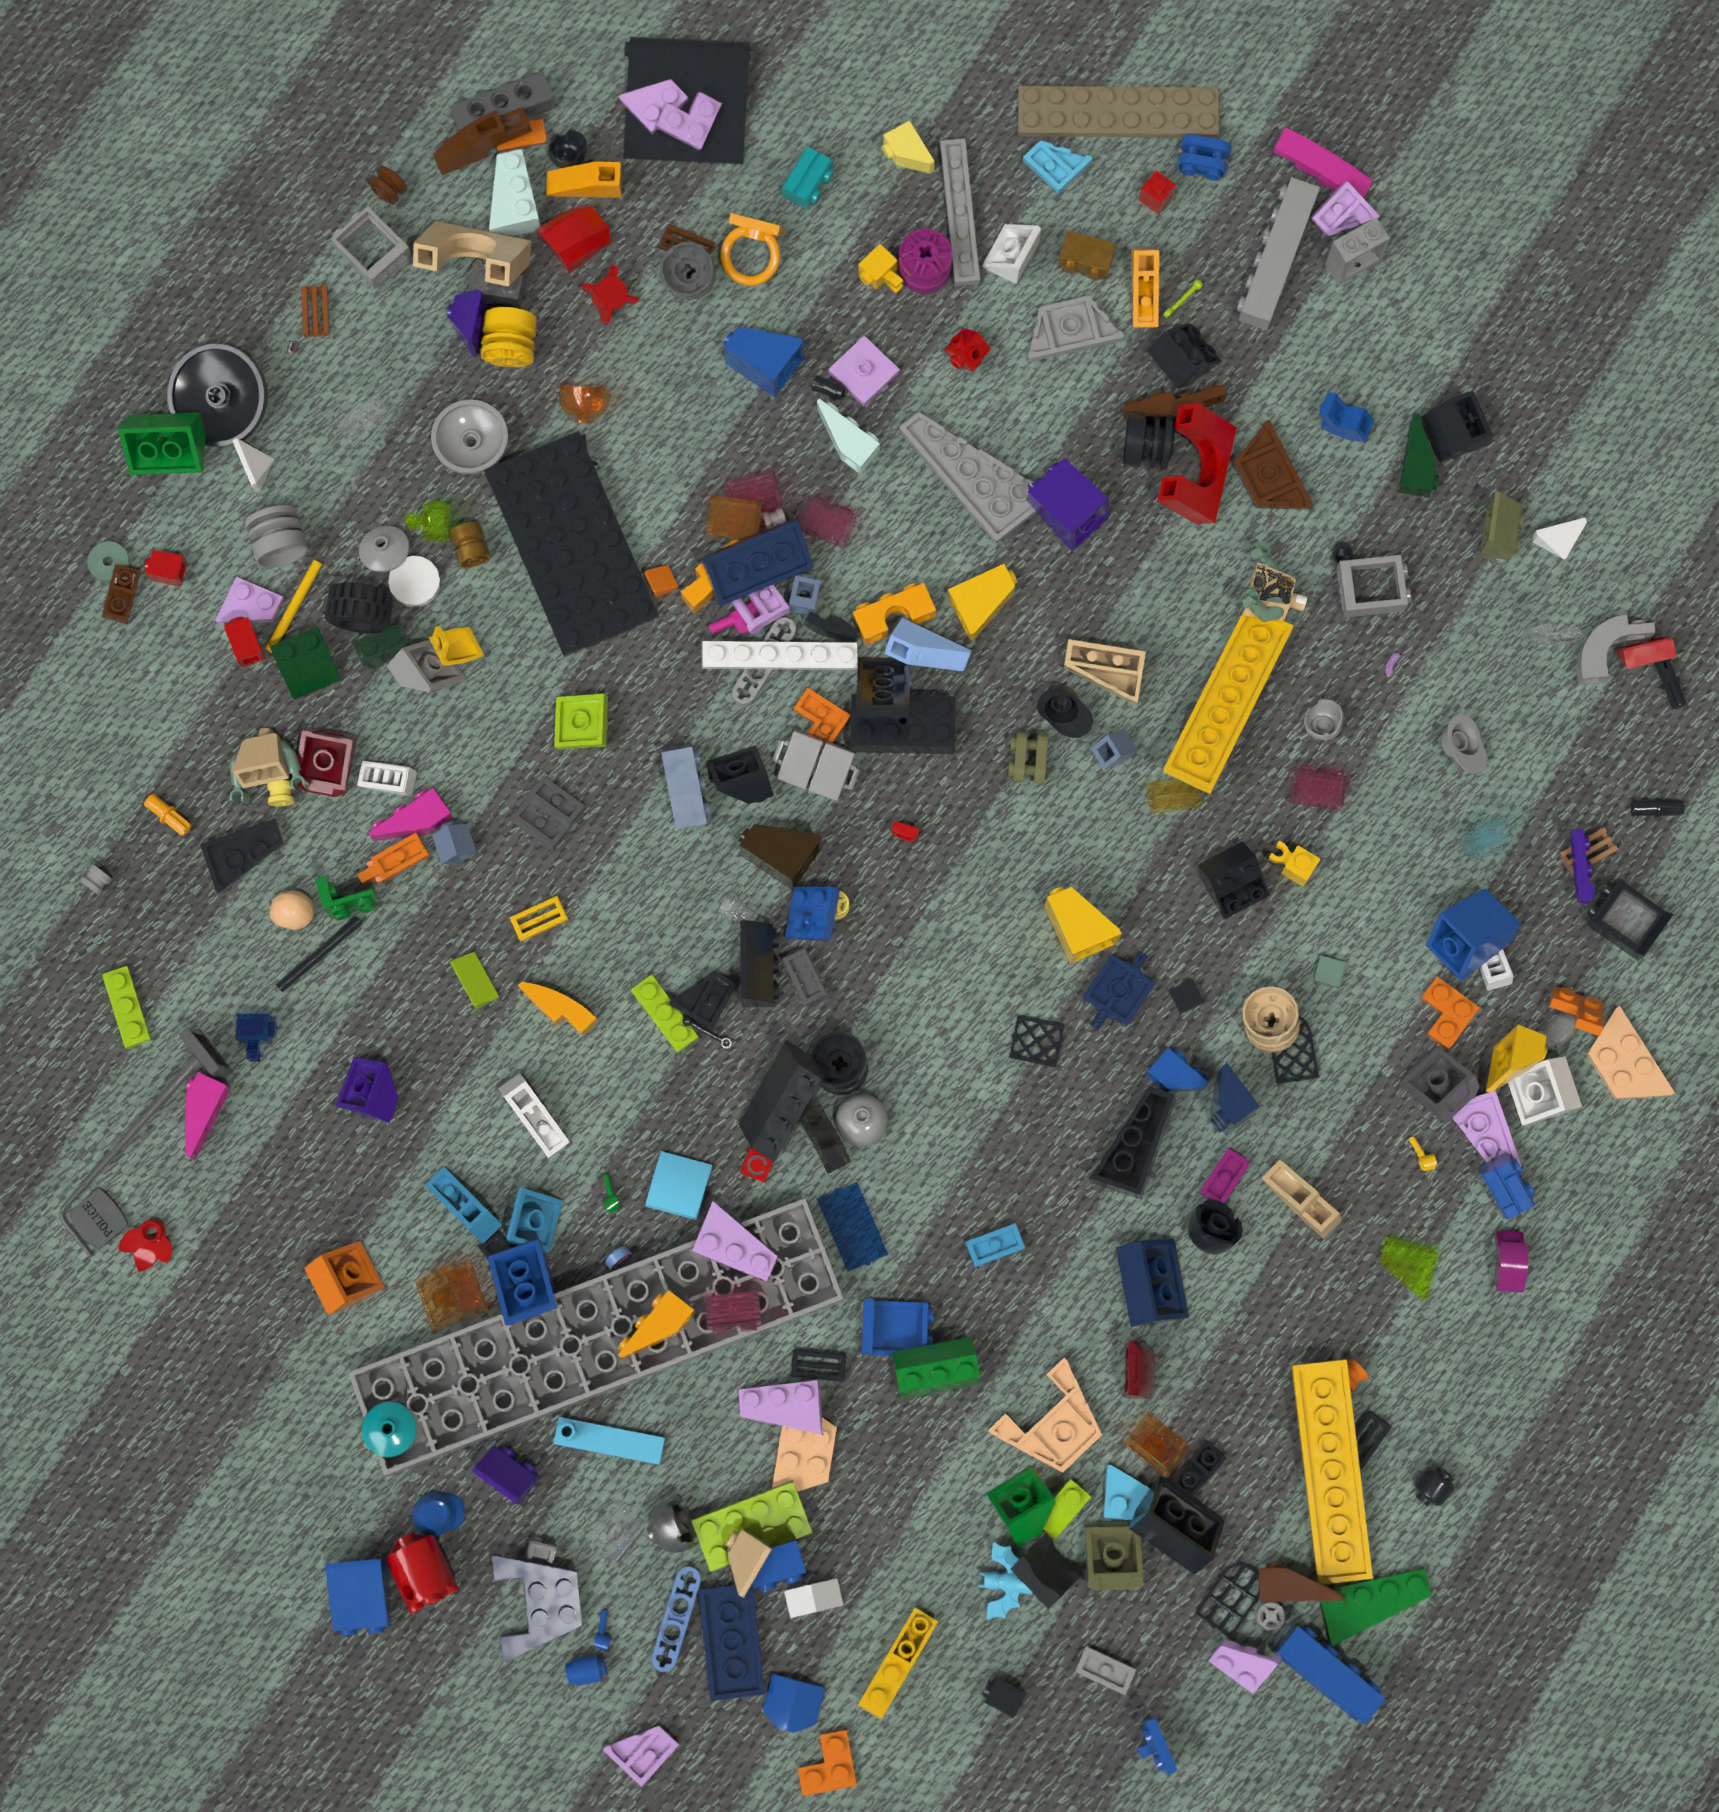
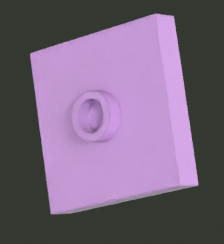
[828,336,900,406]

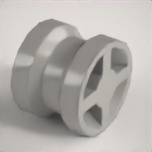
[762,507,786,530]
[79,864,113,896]
[1256,1602,1285,1630]

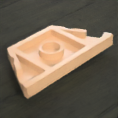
[1586,1006,1675,1100]
[772,1417,837,1492]

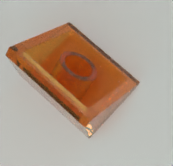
[706,495,762,540]
[1122,1412,1190,1479]

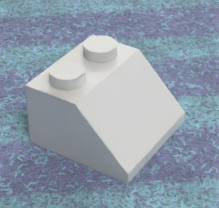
[1508,1057,1582,1126]

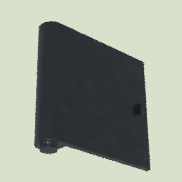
[623,37,751,164]

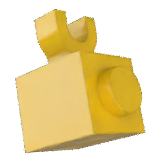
[858,244,903,294]
[1268,841,1320,887]

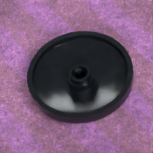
[167,344,268,447]

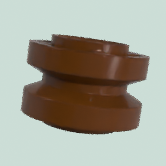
[367,165,408,205]

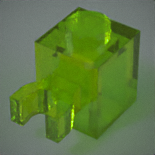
[405,501,453,542]

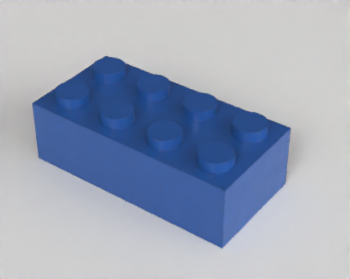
[1272,1626,1386,1725]

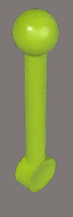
[1163,280,1203,319]

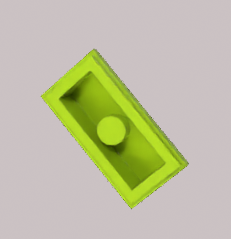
[450,952,499,1010]

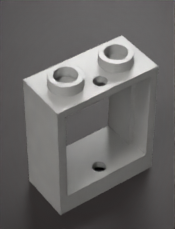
[330,206,412,289]
[1325,218,1390,285]
[1336,555,1411,618]

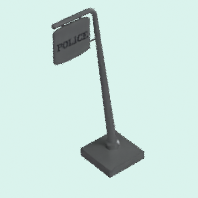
[59,1027,233,1258]

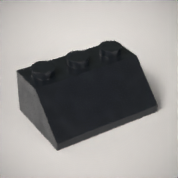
[740,920,779,1007]
[1129,1475,1225,1575]

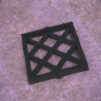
[1009,1016,1064,1068]

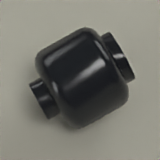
[1414,1465,1455,1507]

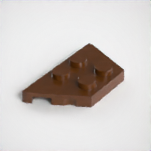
[1233,420,1313,510]

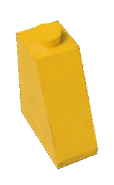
[948,564,1017,641]

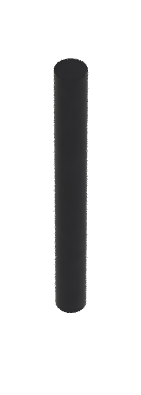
[276,916,363,993]

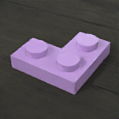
[654,92,721,150]

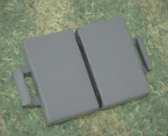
[772,730,860,801]

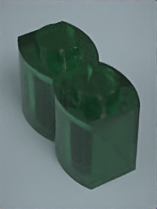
[354,625,411,670]

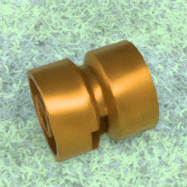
[449,522,491,568]

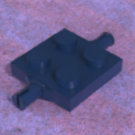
[1082,951,1156,1030]

